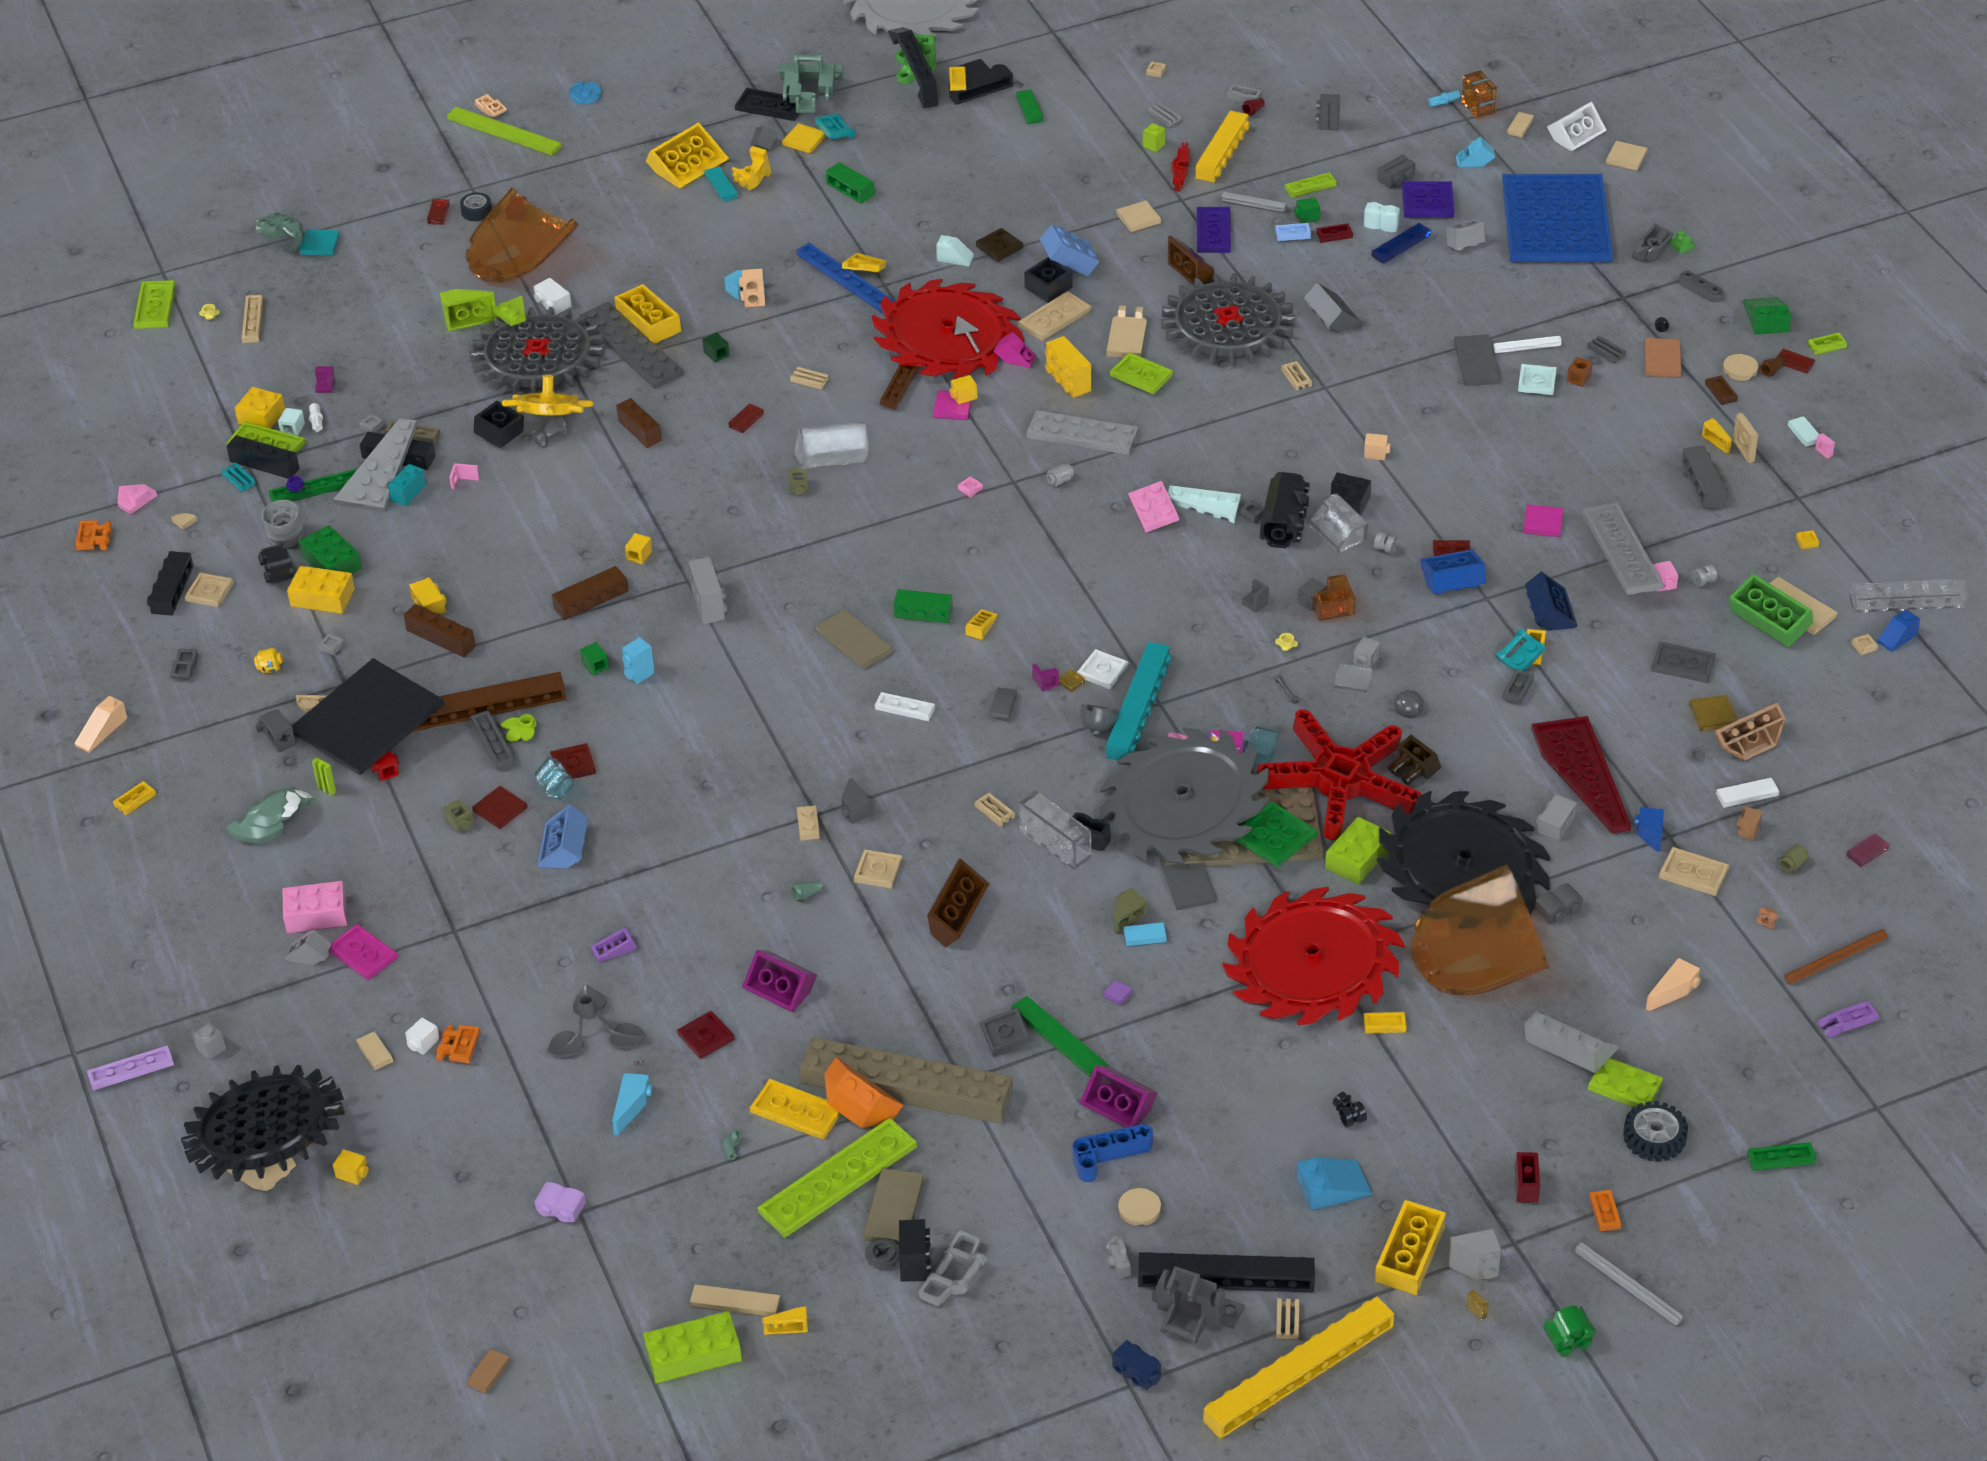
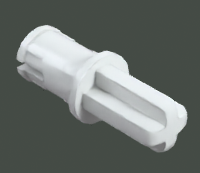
[309,403,323,432]

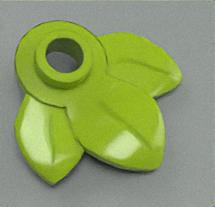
[501,714,537,742]

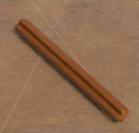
[1785,929,1888,985]

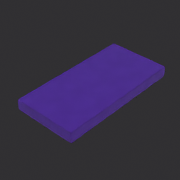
[1197,207,1231,253]

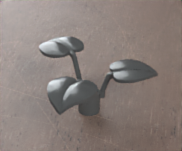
[547,984,645,1057]

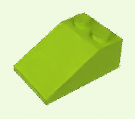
[439,289,498,332]

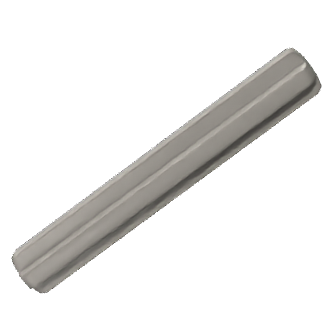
[1222,192,1286,212]

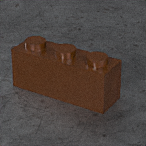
[616,398,662,448]

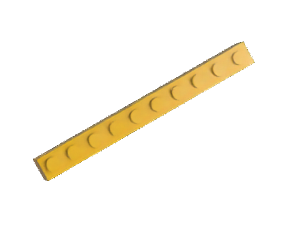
[1203,1297,1394,1439]

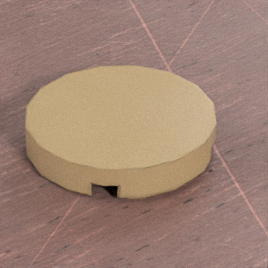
[1723,354,1759,381]
[1118,1188,1161,1226]

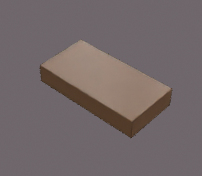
[466,1349,510,1394]

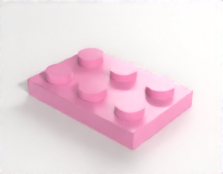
[1128,481,1179,533]

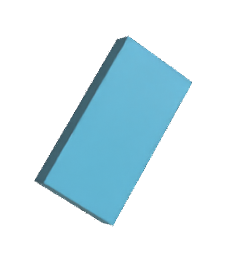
[1123,922,1166,946]

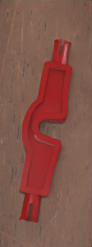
[1172,142,1189,192]

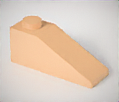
[74,696,127,753]
[1646,958,1701,1011]

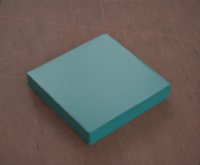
[300,229,340,256]

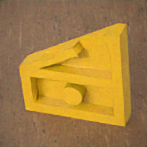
[842,253,887,272]

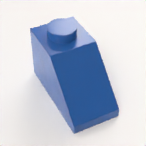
[1877,609,1920,652]
[1634,807,1664,852]

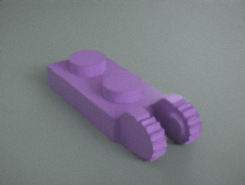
[1818,1001,1880,1037]

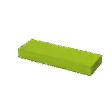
[1285,172,1337,198]

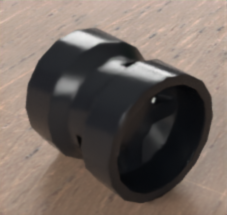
[1339,1101,1367,1128]

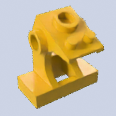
[732,146,772,191]

